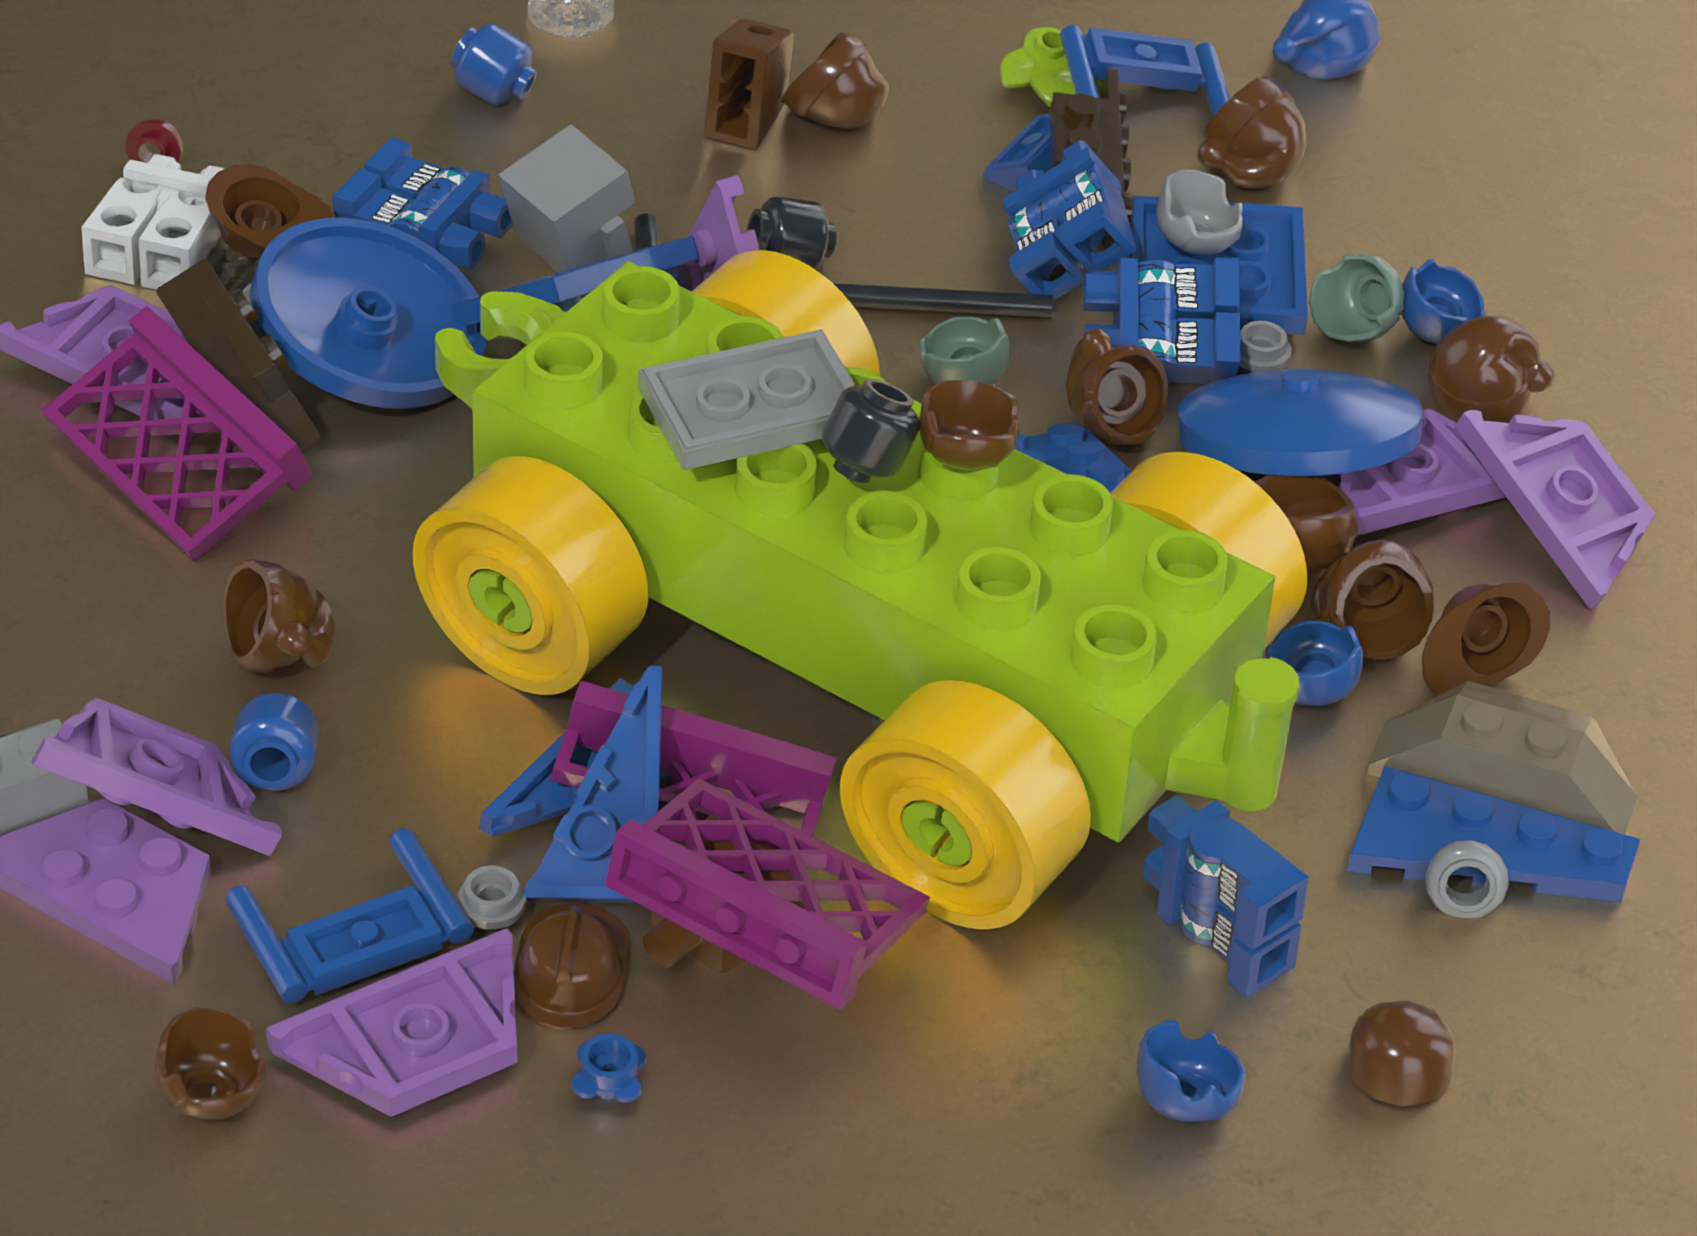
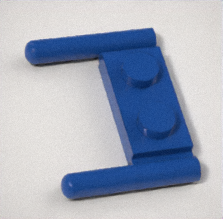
[1060,25,1230,116]
[226,828,474,1004]

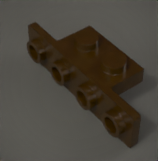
[1049,68,1133,247]
[156,260,322,454]

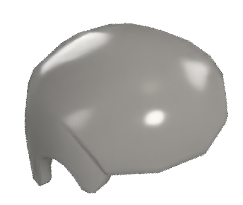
[1155,170,1243,255]

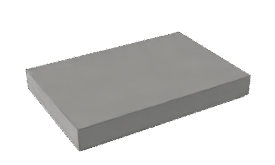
[638,329,855,470]

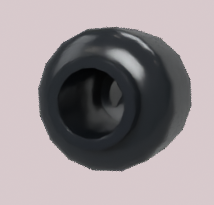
[747,196,836,270]
[822,379,920,483]

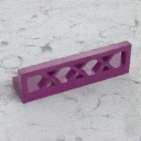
[550,680,837,850]

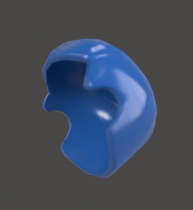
[1401,259,1486,345]
[1266,620,1363,707]
[1137,1020,1246,1122]

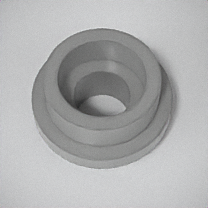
[1240,321,1291,373]
[457,865,526,930]

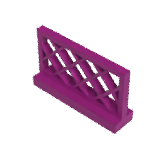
[41,306,314,561]
[605,778,930,1010]

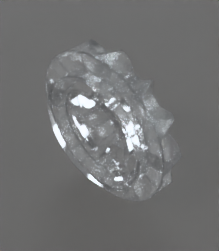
[527,0,614,38]

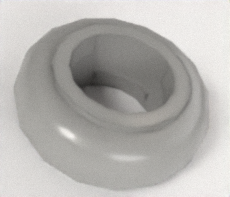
[1425,840,1509,918]

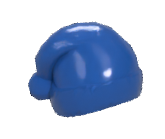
[1272,0,1381,79]

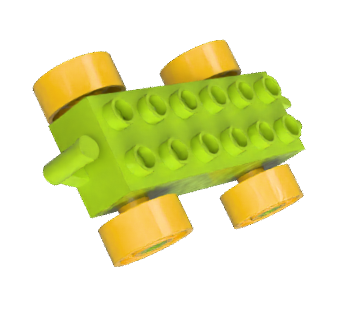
[413,250,1307,929]

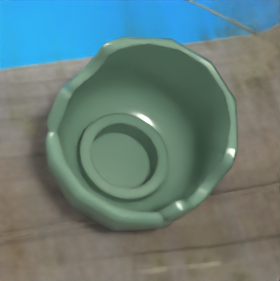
[1309,254,1405,343]
[919,317,1010,385]

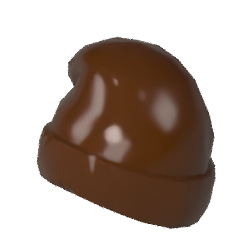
[781,32,889,129]
[1197,76,1306,189]
[1428,315,1554,423]
[1066,328,1168,445]
[1253,474,1359,580]
[1310,540,1434,660]
[222,559,337,673]

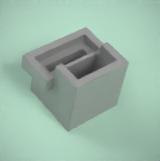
[498,124,636,272]

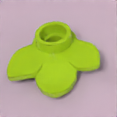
[1000,27,1103,107]

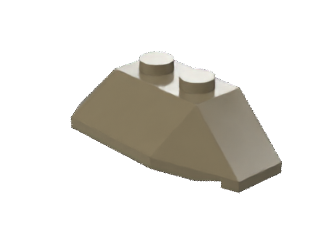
[1367,681,1637,834]

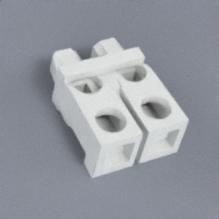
[81,154,225,290]

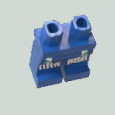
[332,137,513,270]
[1003,140,1136,301]
[1082,257,1240,384]
[1143,796,1309,998]

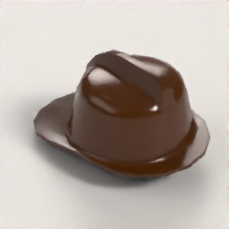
[205,164,336,259]
[1422,581,1550,696]
[513,903,630,1030]

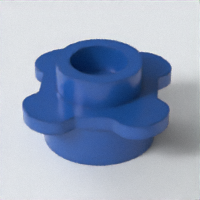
[572,1034,646,1103]

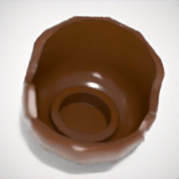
[919,380,1019,472]
[1350,1001,1455,1106]
[155,1008,266,1120]

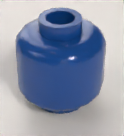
[451,24,537,107]
[229,692,320,792]

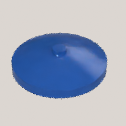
[250,218,487,409]
[1178,369,1423,476]

